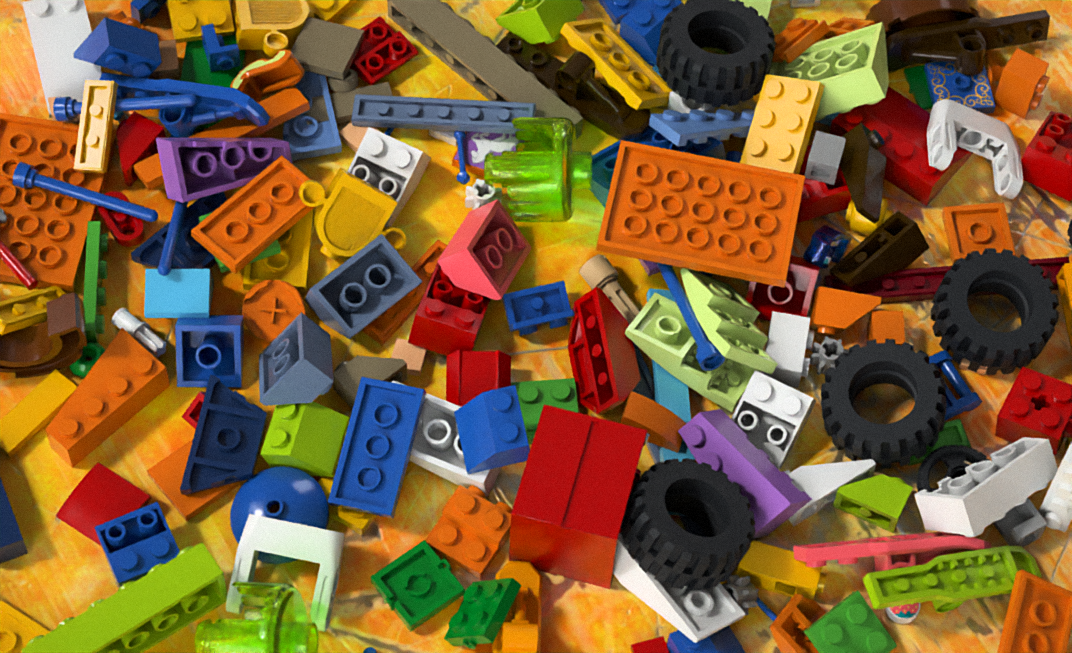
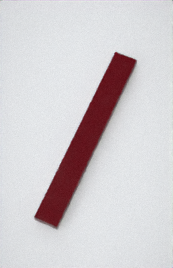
[823,257,1070,304]

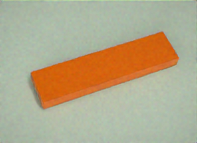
[361,239,447,346]

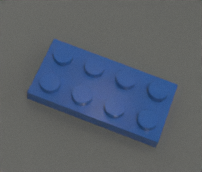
[328,377,426,519]

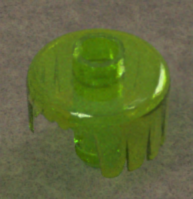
[484,117,592,223]
[194,582,319,653]

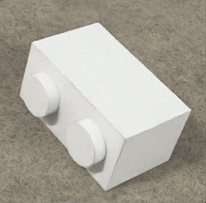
[762,311,814,388]

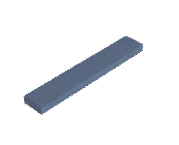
[351,94,537,135]

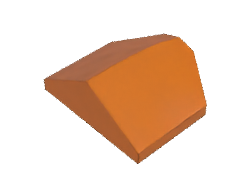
[769,594,826,653]

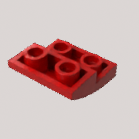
[349,16,419,85]
[56,462,152,546]

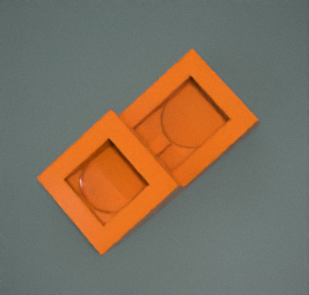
[620,391,686,453]

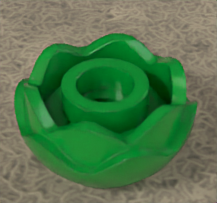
[70,342,106,379]

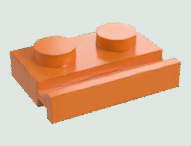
[772,18,830,63]

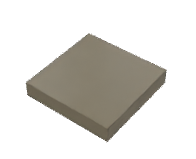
[291,17,365,80]

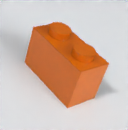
[994,48,1050,119]

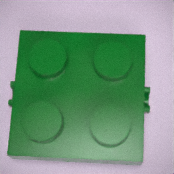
[371,540,465,632]
[444,578,522,649]

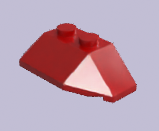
[567,287,641,416]

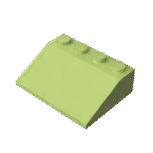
[769,22,889,121]

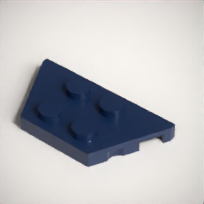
[131,191,227,269]
[180,375,268,495]

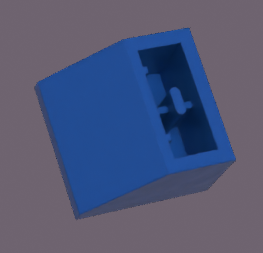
[94,501,180,589]

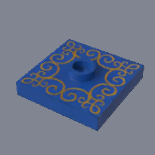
[924,62,996,114]

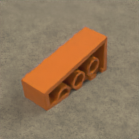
[45,328,170,468]

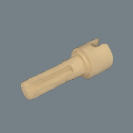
[579,254,640,325]

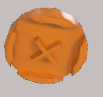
[242,279,306,343]

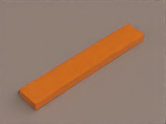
[133,85,310,190]

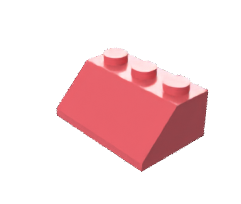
[437,199,532,300]

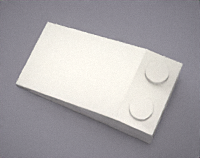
[22,0,102,118]
[392,380,502,497]
[613,533,745,643]

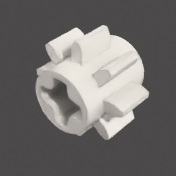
[465,178,502,210]

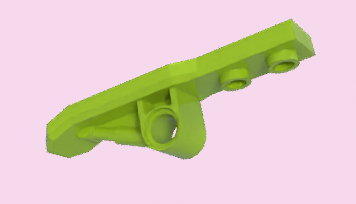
[863,545,1042,613]

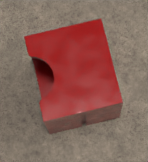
[509,404,647,589]

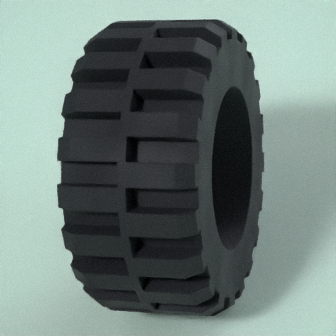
[656,0,776,107]
[931,248,1059,375]
[821,339,946,469]
[621,458,755,590]

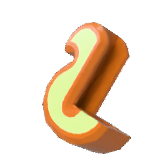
[230,49,305,103]

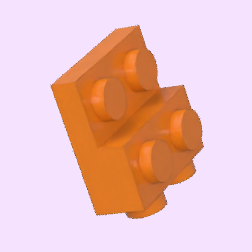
[425,485,512,579]

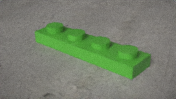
[83,221,109,344]

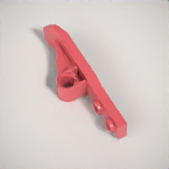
[793,531,991,572]

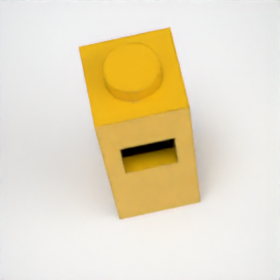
[737,540,827,600]

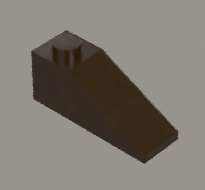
[839,123,887,224]
[829,211,930,287]

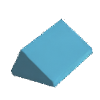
[144,269,214,318]

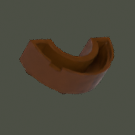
[865,0,983,40]
[0,292,87,378]

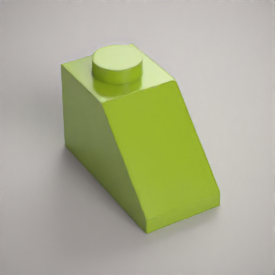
[833,474,913,533]

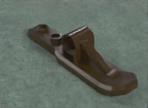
[886,10,1050,75]
[496,32,651,141]

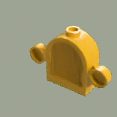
[231,0,314,57]
[299,167,406,260]

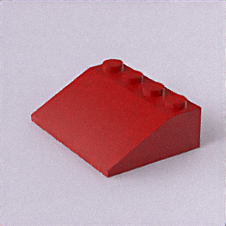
[829,86,973,207]

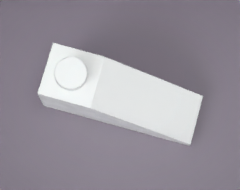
[784,459,876,526]

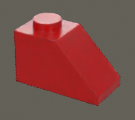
[116,111,166,187]

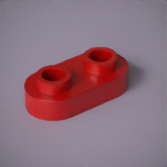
[98,191,145,247]

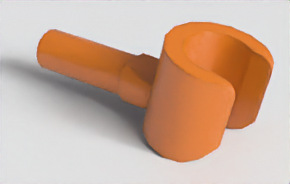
[985,50,1004,85]

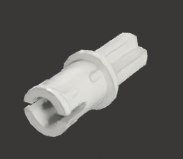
[111,308,166,358]

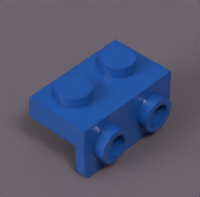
[502,281,575,336]

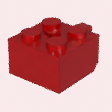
[995,366,1072,456]

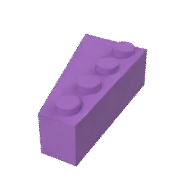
[156,138,293,203]
[678,409,812,539]

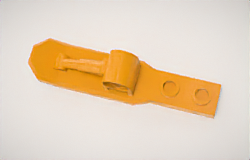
[492,561,543,653]

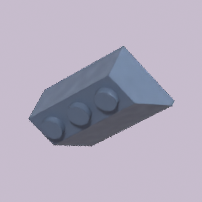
[304,234,422,339]
[259,312,334,406]

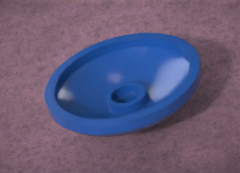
[230,466,329,564]

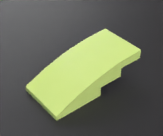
[680,268,778,375]
[625,292,761,412]

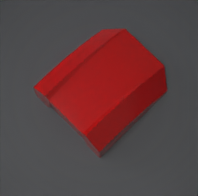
[446,349,511,407]

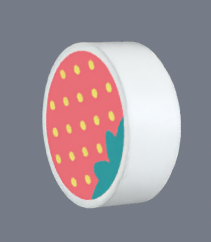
[885,603,921,624]

